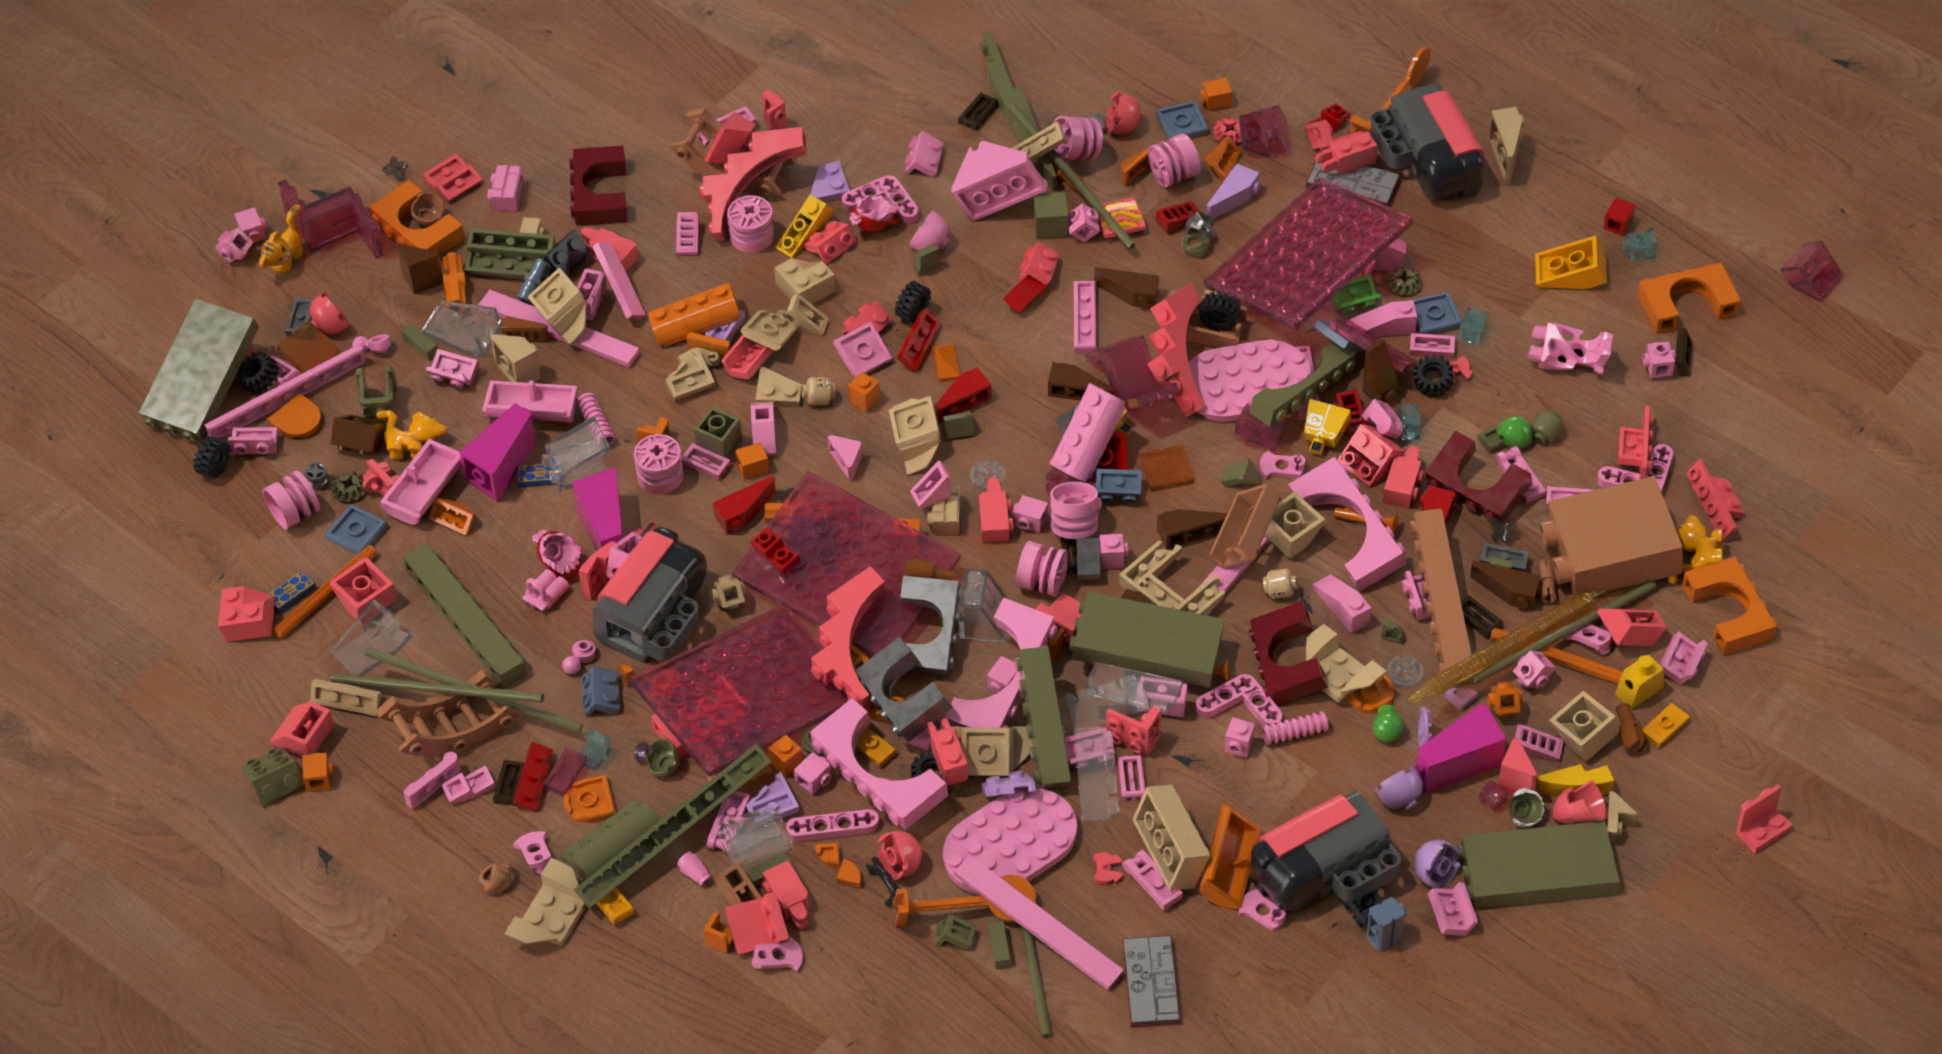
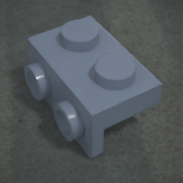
[1096,469,1142,502]
[581,666,620,716]

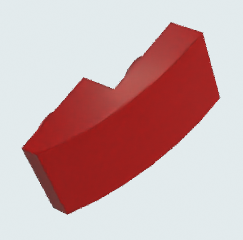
[1305,103,1351,132]
[1003,275,1048,313]
[750,527,800,574]

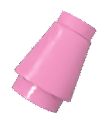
[677,851,712,887]

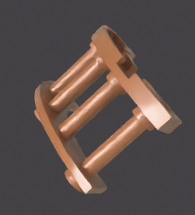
[670,108,798,196]
[375,669,520,756]

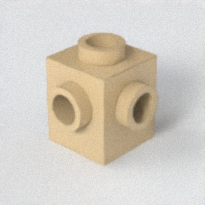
[711,575,746,609]

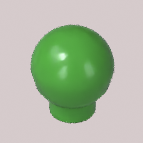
[1372,705,1405,743]

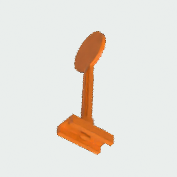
[1350,46,1431,137]
[893,874,1036,927]

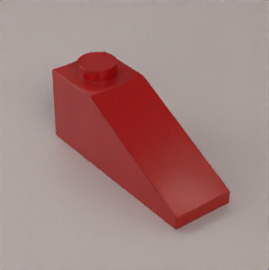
[934,367,992,424]
[713,475,776,535]
[1419,485,1456,527]

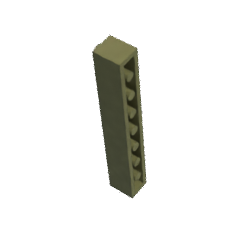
[403,544,526,689]

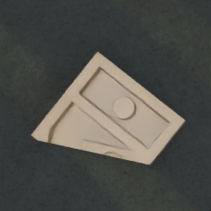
[666,348,715,401]
[755,367,802,407]

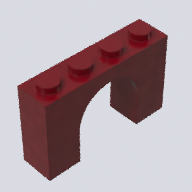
[569,145,627,226]
[1425,430,1533,525]
[1249,601,1328,706]

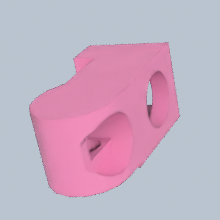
[1362,399,1403,439]

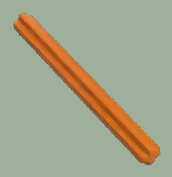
[273,545,377,638]
[1490,628,1623,684]

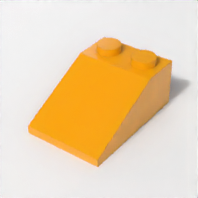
[1535,235,1607,289]

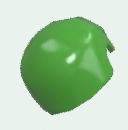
[1497,416,1533,449]

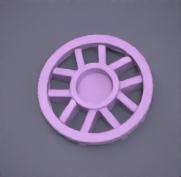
[1418,707,1432,747]

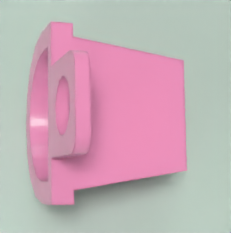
[1361,226,1406,276]

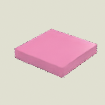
[833,322,893,379]

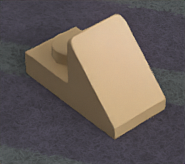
[787,293,829,336]
[1606,791,1637,846]

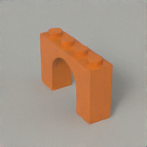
[369,180,465,257]
[1637,263,1741,334]
[1682,557,1777,656]

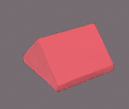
[1497,738,1538,797]

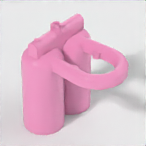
[522,569,570,611]

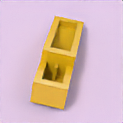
[1535,764,1614,797]

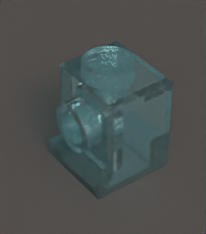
[1623,228,1658,261]
[1458,306,1489,345]
[1396,404,1421,440]

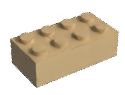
[1132,785,1210,891]

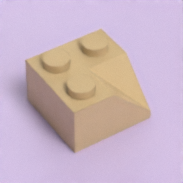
[774,258,836,304]
[490,334,541,383]
[1265,492,1325,559]
[1549,691,1620,762]

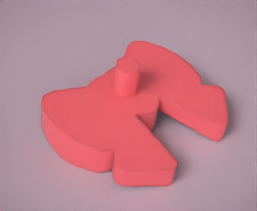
[1439,356,1472,385]
[1093,852,1123,885]

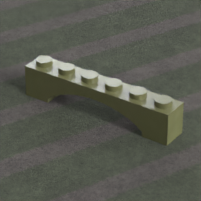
[1249,341,1356,427]

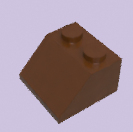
[330,414,388,455]

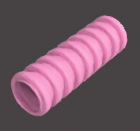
[577,393,616,448]
[1262,711,1329,745]

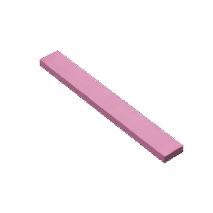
[479,290,640,368]
[205,344,366,439]
[954,855,1123,990]

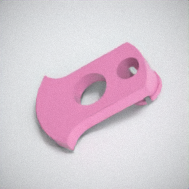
[1259,450,1305,479]
[1566,624,1612,655]
[513,831,551,874]
[1239,889,1287,931]
[752,937,803,972]

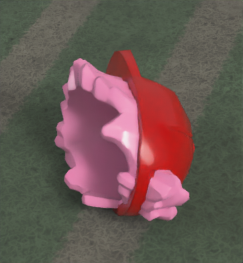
[849,195,899,233]
[532,530,582,581]

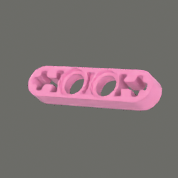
[786,809,879,842]

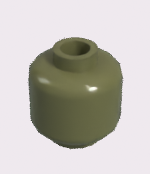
[1531,410,1564,444]

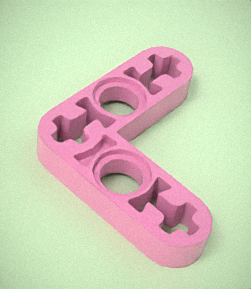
[842,175,919,224]
[1597,444,1673,493]
[1196,674,1282,726]

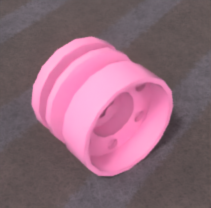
[1052,116,1103,161]
[1148,133,1201,188]
[727,195,774,253]
[634,434,684,495]
[262,470,320,530]
[1050,482,1098,539]
[1016,541,1068,597]

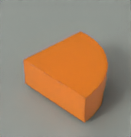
[618,663,635,687]
[814,843,840,868]
[837,859,861,888]

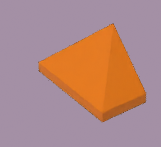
[1204,137,1242,181]
[1120,147,1150,187]
[932,343,960,382]
[429,497,475,536]

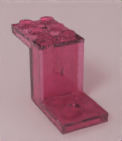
[278,179,384,259]
[1085,335,1179,412]

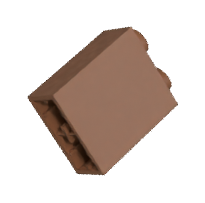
[1539,476,1683,599]

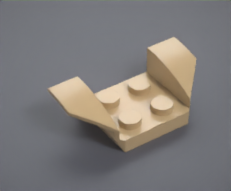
[527,268,586,346]
[889,396,941,476]
[1306,624,1387,703]
[939,726,1033,776]
[505,858,585,946]

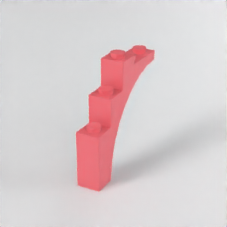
[700,127,807,242]
[1147,282,1206,417]
[811,566,885,709]

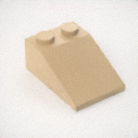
[1488,107,1524,185]

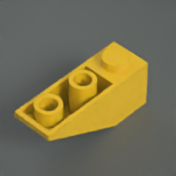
[775,194,835,258]

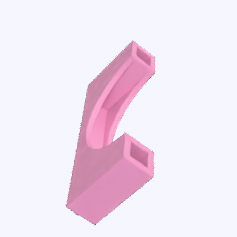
[1288,457,1407,592]
[944,598,1058,728]
[810,698,948,830]

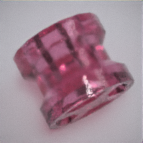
[1046,470,1068,496]
[1479,780,1508,810]

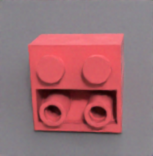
[1337,424,1405,487]
[1597,609,1667,646]
[269,702,334,757]

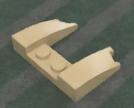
[1119,540,1225,616]

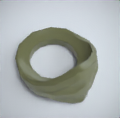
[1182,233,1210,258]

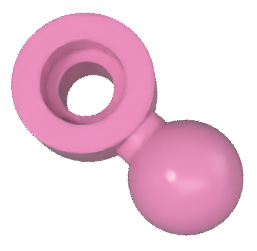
[352,334,391,353]
[562,640,596,675]

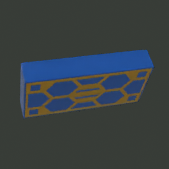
[518,462,563,487]
[267,570,316,613]

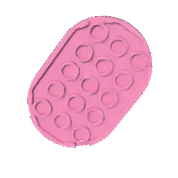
[1189,339,1311,422]
[943,788,1077,895]

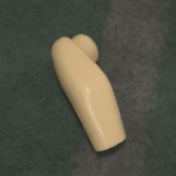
[678,347,720,367]

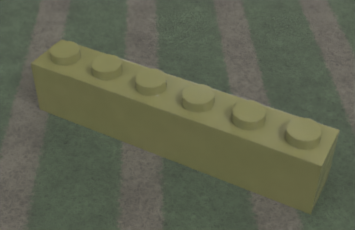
[1015,646,1071,790]

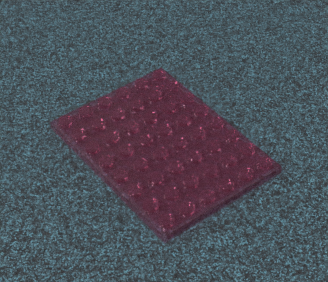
[1203,177,1414,330]
[732,470,961,656]
[630,604,849,777]

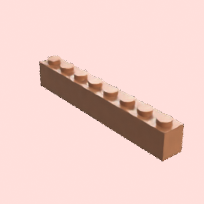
[1410,509,1475,685]

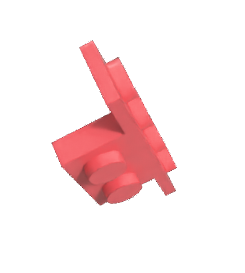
[1617,406,1653,479]
[1686,459,1745,542]

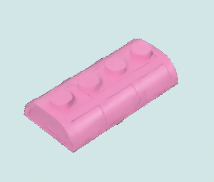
[482,380,578,423]
[1050,383,1126,482]
[380,439,462,525]

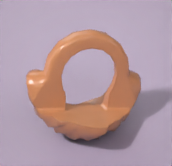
[479,860,515,895]

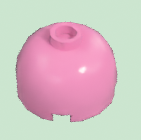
[909,210,949,251]

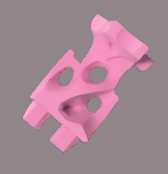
[1528,322,1613,374]

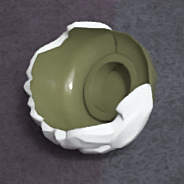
[1507,788,1544,828]

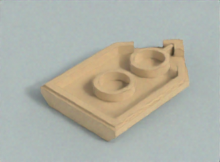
[741,310,797,350]

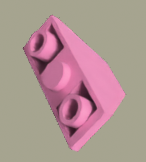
[751,401,776,456]

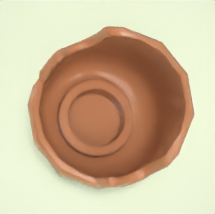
[411,192,444,227]

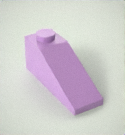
[1206,164,1261,220]

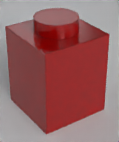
[1603,198,1635,236]

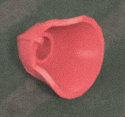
[1552,780,1608,824]

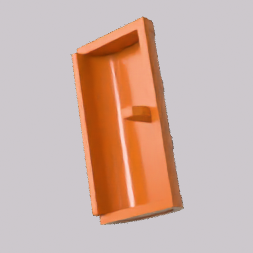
[648,282,741,347]
[1199,804,1261,909]

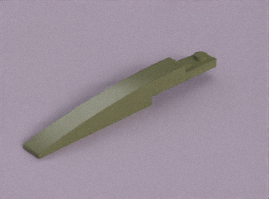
[980,31,1057,191]
[574,743,772,909]

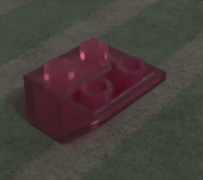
[1239,105,1290,157]
[1780,240,1844,301]

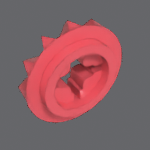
[1213,117,1247,144]

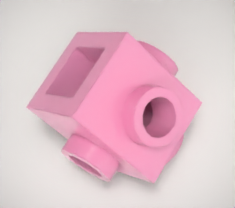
[1068,203,1100,242]
[215,227,253,263]
[1642,341,1676,378]
[1513,650,1556,689]

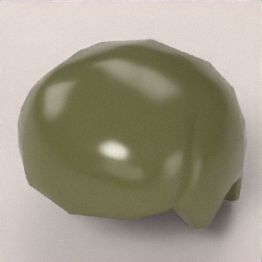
[646,738,681,777]

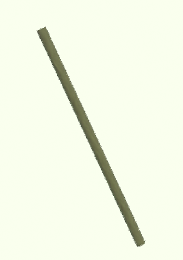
[1009,104,1136,250]
[1469,581,1656,685]
[365,647,583,733]
[330,673,544,703]
[1021,926,1052,1038]

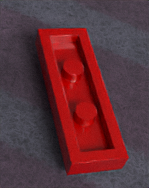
[897,308,941,372]
[513,742,554,812]

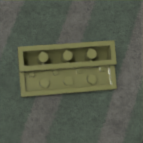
[464,228,556,281]
[560,800,661,881]

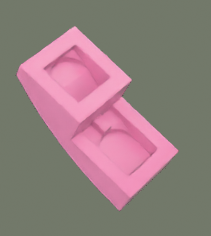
[441,765,497,804]

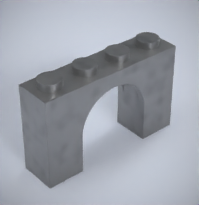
[900,576,963,676]
[856,636,953,742]

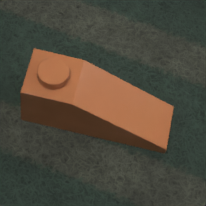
[713,862,762,906]

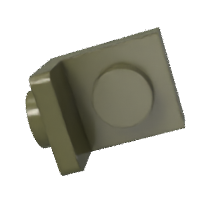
[935,914,976,950]

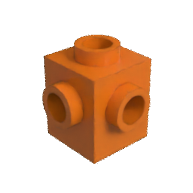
[1487,681,1523,717]

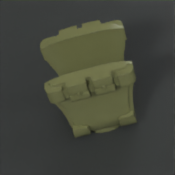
[356,366,397,419]

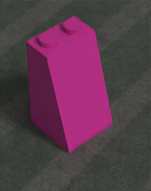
[459,403,536,502]
[572,467,624,551]
[1415,702,1506,793]

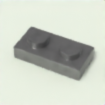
[285,298,314,338]
[1480,542,1529,572]

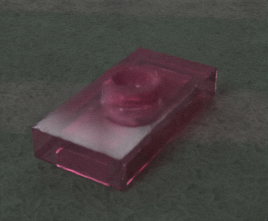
[543,747,588,796]

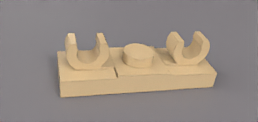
[1011,121,1068,162]
[311,679,381,716]

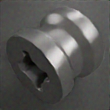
[304,462,329,491]

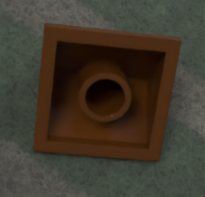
[397,243,443,295]

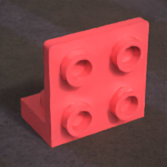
[1305,120,1363,152]
[1035,593,1082,645]
[1106,706,1161,757]
[1736,785,1792,853]
[725,891,789,955]

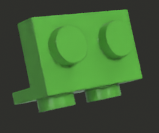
[1328,275,1381,313]

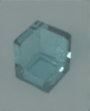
[577,728,611,771]

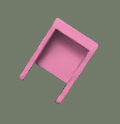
[951,141,1047,222]

